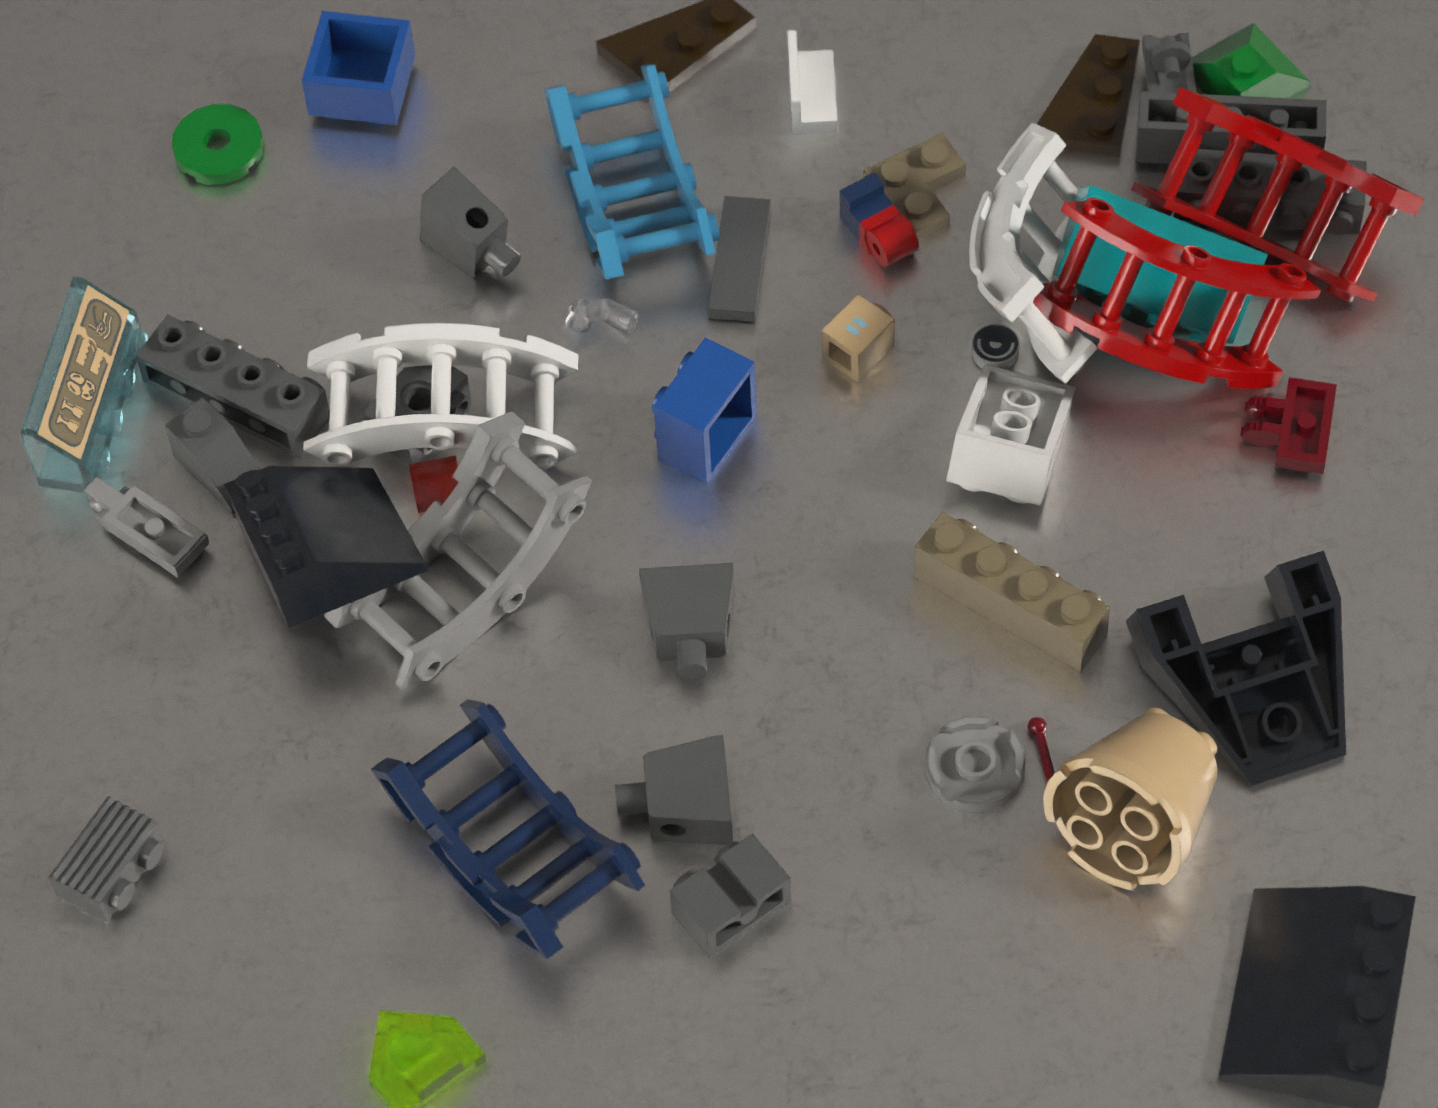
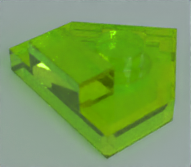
[368,1010,486,1108]

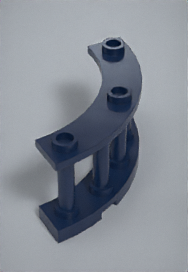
[371,699,645,959]

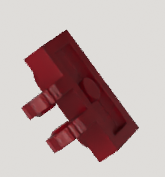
[1240,377,1337,474]

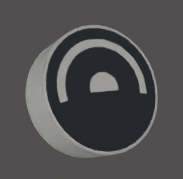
[972,324,1019,370]

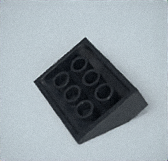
[224,466,428,628]
[1218,886,1416,1108]

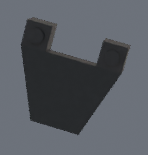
[1126,550,1346,787]

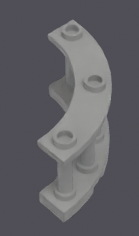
[324,411,592,689]

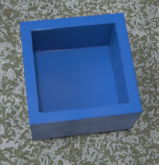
[302,11,416,125]
[651,338,757,485]

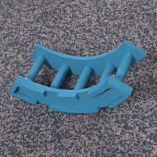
[544,64,720,280]

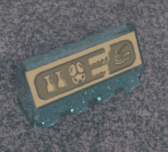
[20,276,147,492]

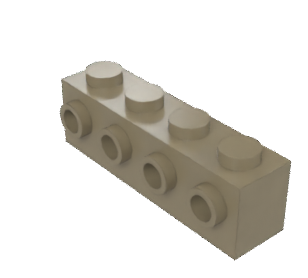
[914,511,1110,673]

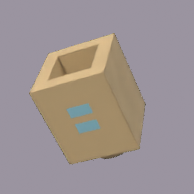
[821,295,895,382]

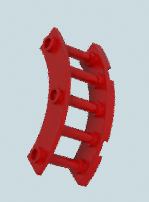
[1131,86,1424,303]
[1033,197,1321,389]

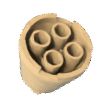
[1043,708,1217,890]

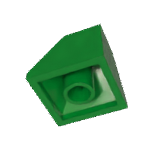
[1192,23,1309,98]

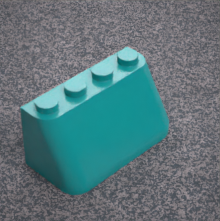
[1052,185,1268,344]

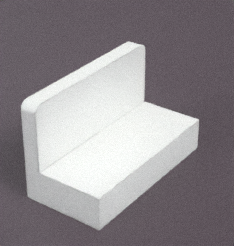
[787,30,838,134]

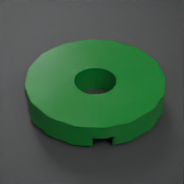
[171,104,264,185]

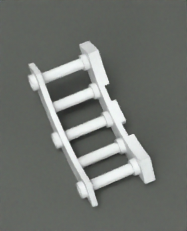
[969,122,1098,384]
[303,323,578,470]

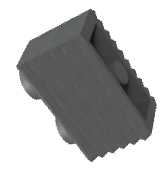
[49,796,164,922]

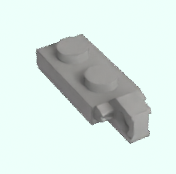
[84,477,209,578]

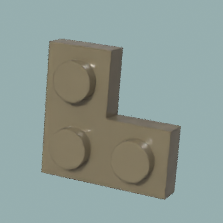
[863,133,966,241]

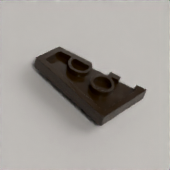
[596,0,756,93]
[1037,34,1140,157]

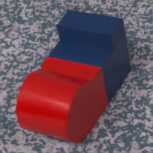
[839,172,919,268]

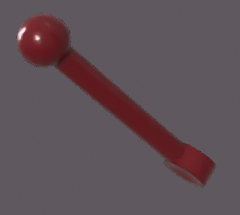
[1027,717,1055,783]

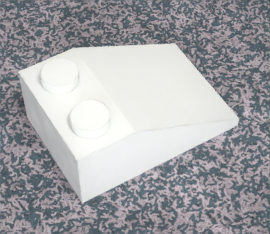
[946,364,1076,505]

